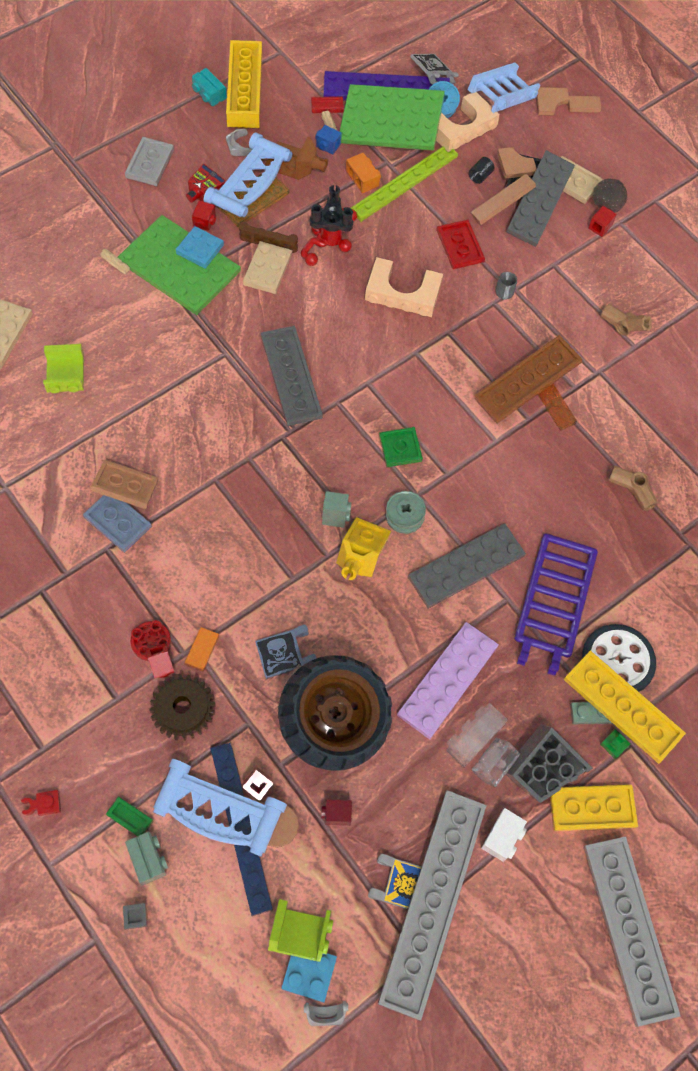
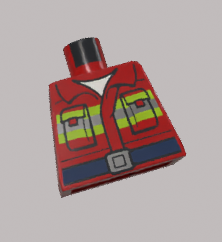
[186,164,226,203]

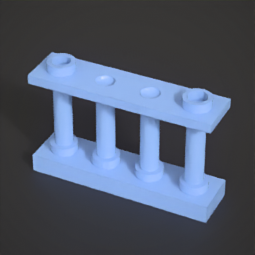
[468,63,540,113]

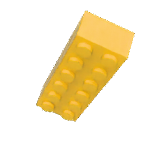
[226,40,263,128]

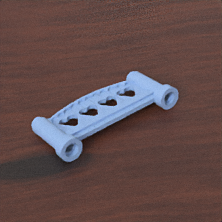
[204,132,292,217]
[153,759,287,857]

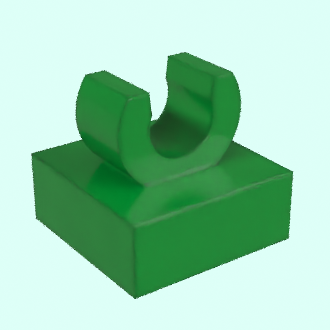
[600,729,630,759]

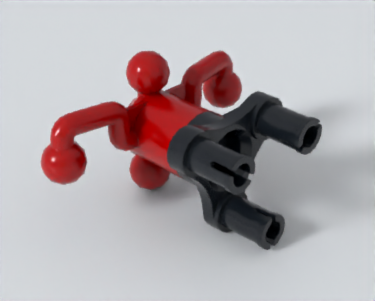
[301,185,357,266]

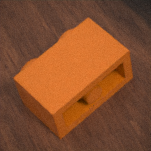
[346,153,381,194]

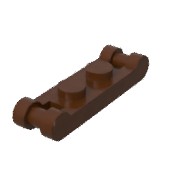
[239,222,298,253]

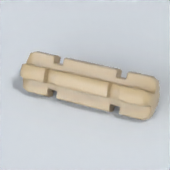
[322,110,338,131]
[100,249,130,274]

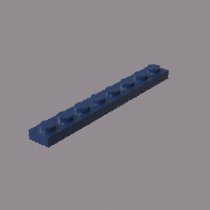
[210,743,273,916]

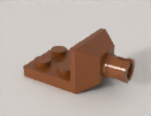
[265,137,329,180]

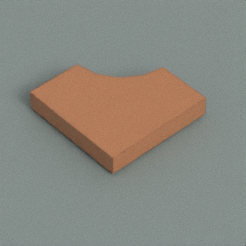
[536,87,569,115]
[497,147,537,179]

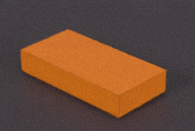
[185,627,219,672]

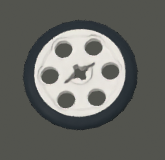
[582,624,657,692]

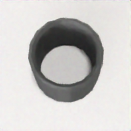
[495,272,518,300]

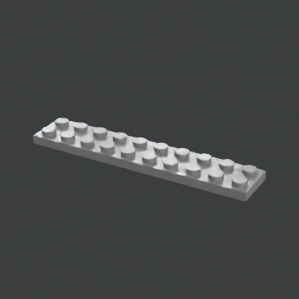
[378,790,487,1021]

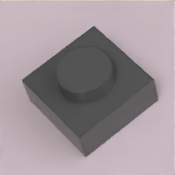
[123,903,148,930]

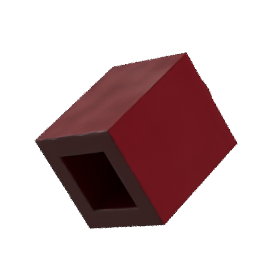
[321,800,352,826]

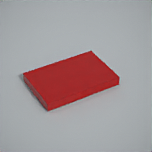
[436,219,485,269]

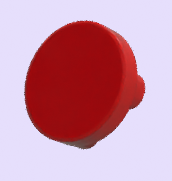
[130,620,171,661]

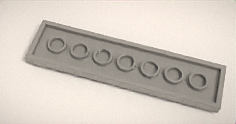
[584,837,680,1027]

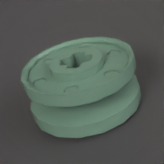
[386,491,426,534]

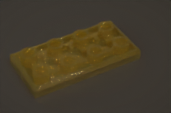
[217,174,289,227]

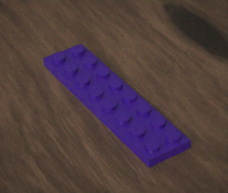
[324,71,450,102]

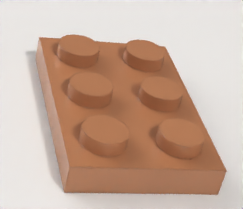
[91,460,158,509]

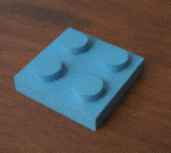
[176,226,224,269]
[281,953,337,1003]

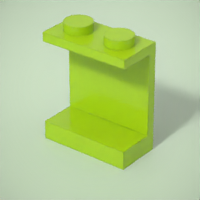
[43,344,84,393]
[268,899,334,962]

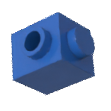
[315,125,342,155]

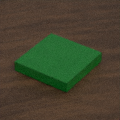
[379,427,423,468]

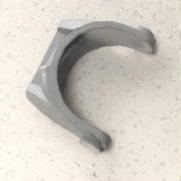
[226,128,252,156]
[304,1001,348,1026]

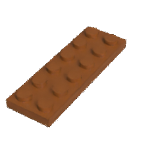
[474,335,583,424]

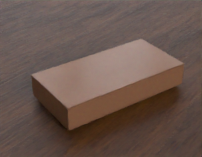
[568,96,601,112]

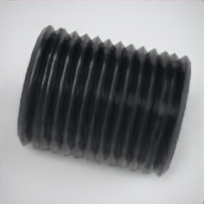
[469,157,495,184]

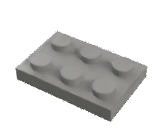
[125,137,174,186]

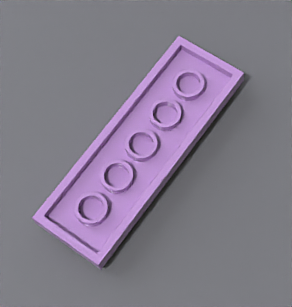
[397,622,499,739]

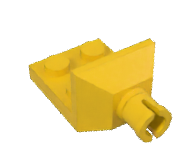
[336,517,391,580]

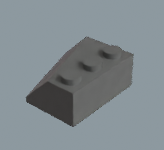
[502,724,593,803]

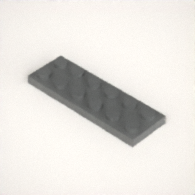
[506,150,575,247]
[261,326,323,426]
[408,523,526,609]

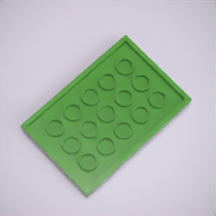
[340,84,445,150]
[118,215,241,315]

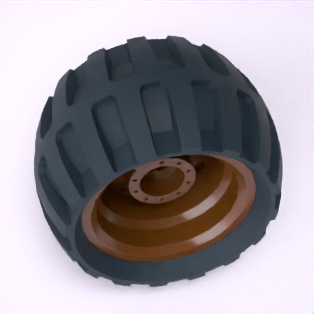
[278,655,392,771]

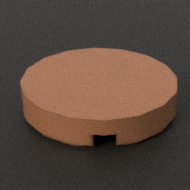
[268,806,299,848]

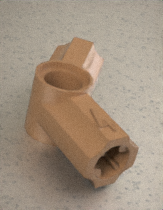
[600,304,652,336]
[608,466,659,511]

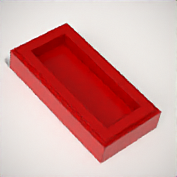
[311,97,344,113]

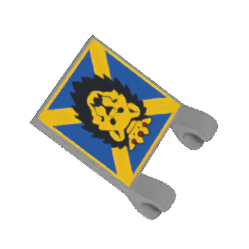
[368,854,421,909]

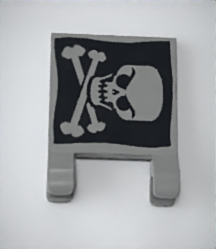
[410,54,459,84]

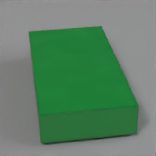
[106,796,153,837]

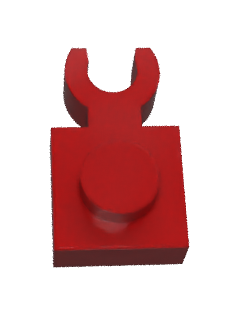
[21,790,61,816]

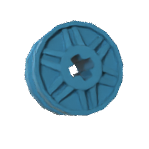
[429,81,460,118]

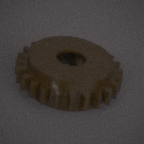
[149,675,216,741]

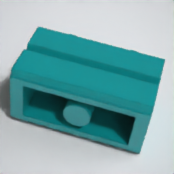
[192,68,227,106]

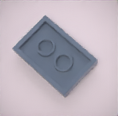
[83,495,152,553]

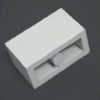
[481,808,527,862]

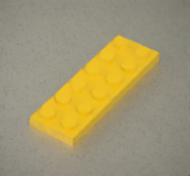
[564,650,686,764]

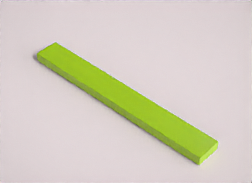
[351,146,458,222]

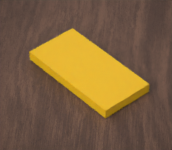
[550,785,638,831]

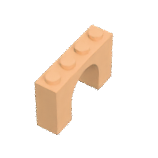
[436,92,500,152]
[365,257,443,317]

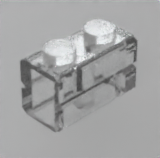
[471,738,520,787]

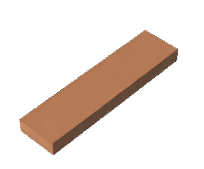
[471,174,536,225]

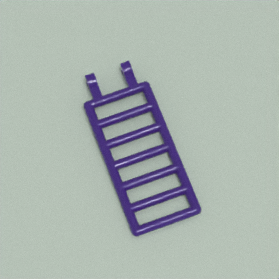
[514,533,598,676]

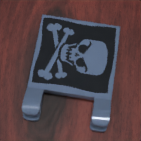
[255,625,317,679]

